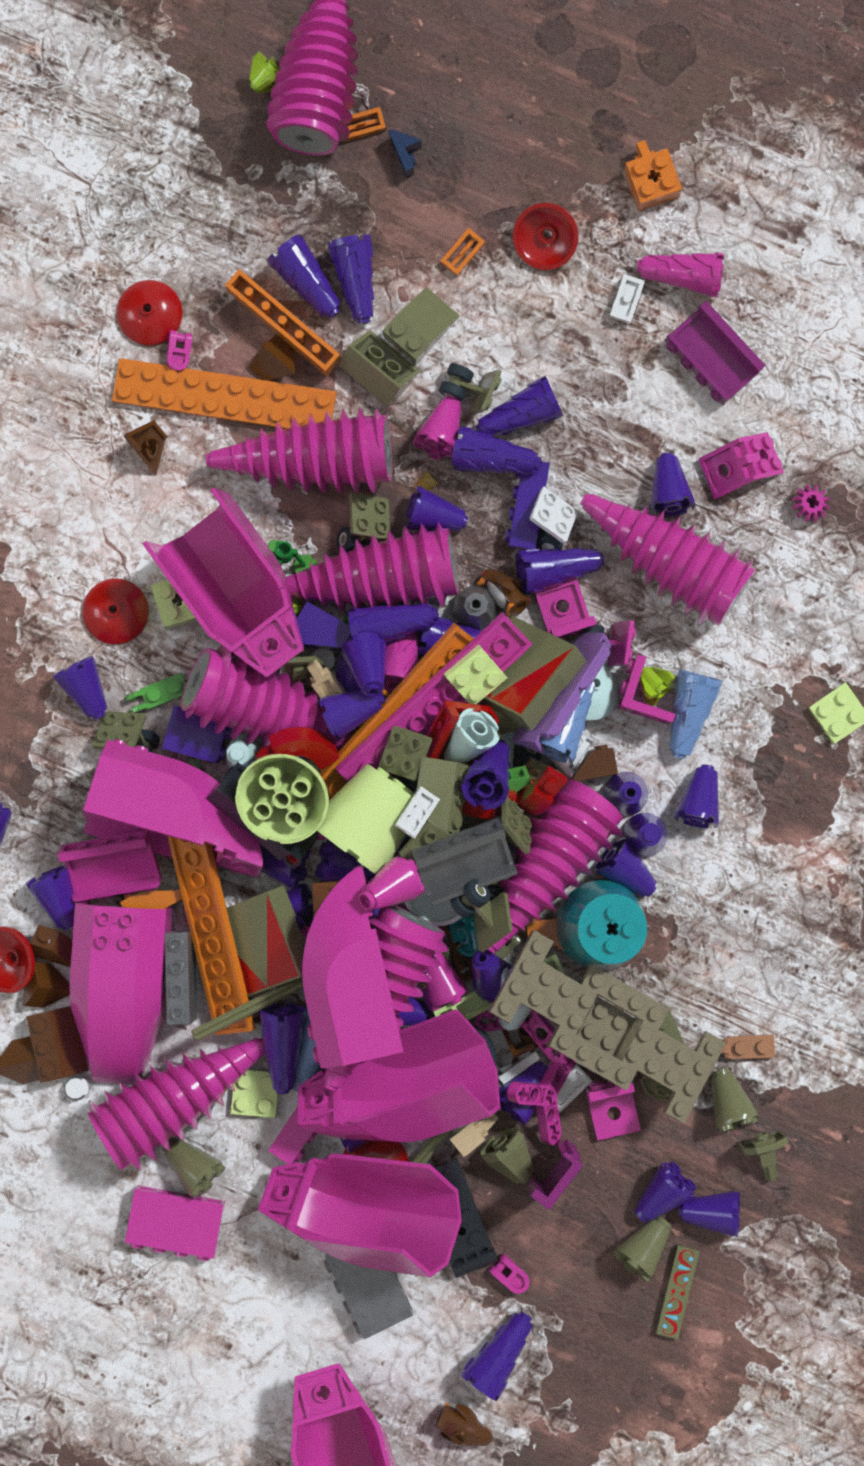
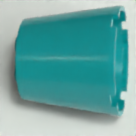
[557,880,647,970]

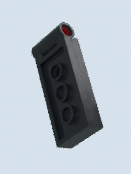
[208,762,319,868]
[433,1157,498,1278]

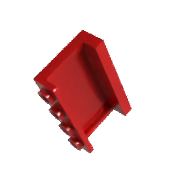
[426,701,499,770]

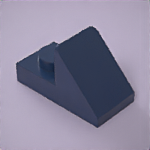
[388,129,422,178]

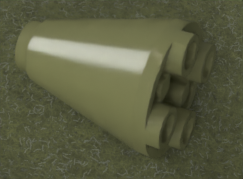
[711,1068,759,1133]
[162,1137,226,1198]
[612,1217,672,1283]

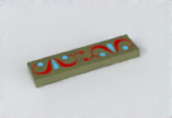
[656,1244,700,1339]

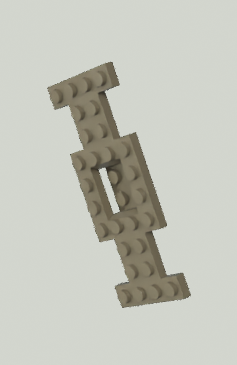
[488,930,726,1124]

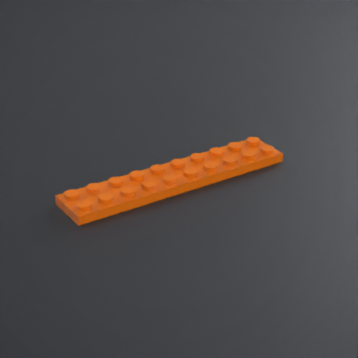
[112,358,337,429]
[319,623,474,800]
[167,836,255,1035]

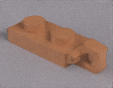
[721,1034,775,1059]

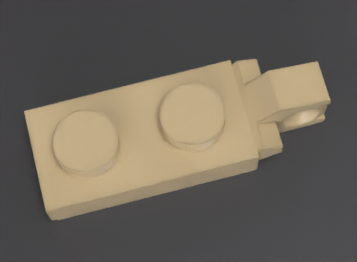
[307,659,346,698]

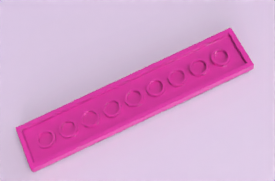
[336,612,533,781]

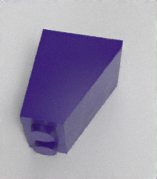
[297,602,353,651]
[162,705,231,764]

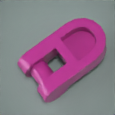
[166,330,192,371]
[489,1253,530,1294]

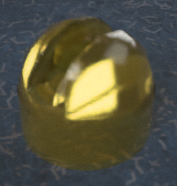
[419,471,438,490]

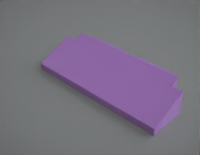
[512,632,612,754]

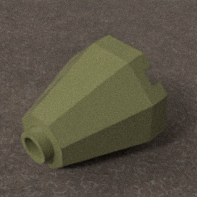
[480,1125,534,1184]

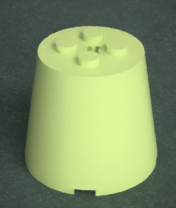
[317,764,415,874]

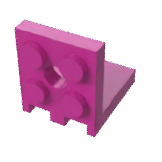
[698,432,784,499]
[534,579,597,639]
[618,654,675,725]
[585,1080,641,1141]

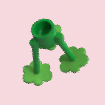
[268,540,317,573]

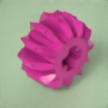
[792,485,830,522]

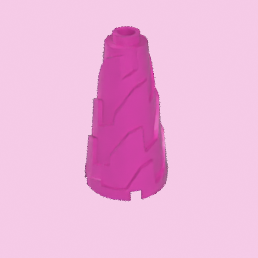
[637,252,725,298]
[384,631,419,694]

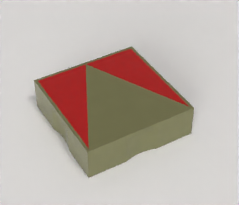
[479,616,587,731]
[227,885,306,997]

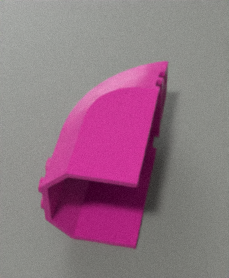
[142,487,304,678]
[83,739,263,877]
[302,865,403,1068]
[70,902,174,1085]
[298,1009,500,1142]
[258,1153,462,1278]
[291,1363,397,1466]

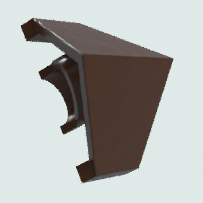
[249,335,295,381]
[123,420,168,475]
[22,962,70,1008]
[502,1027,548,1058]
[0,1036,40,1084]

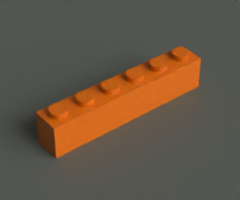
[225,269,341,377]

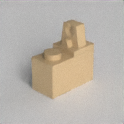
[450,1113,498,1157]

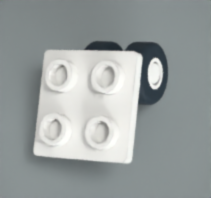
[530,487,577,550]

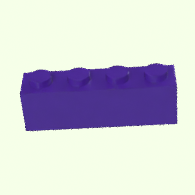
[505,461,550,550]

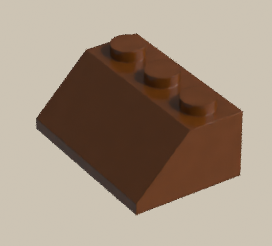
[26,1006,89,1083]

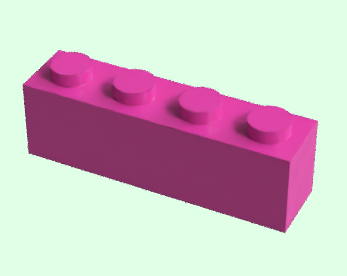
[268,1106,317,1164]

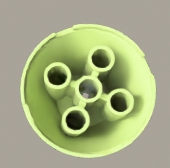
[235,754,329,844]

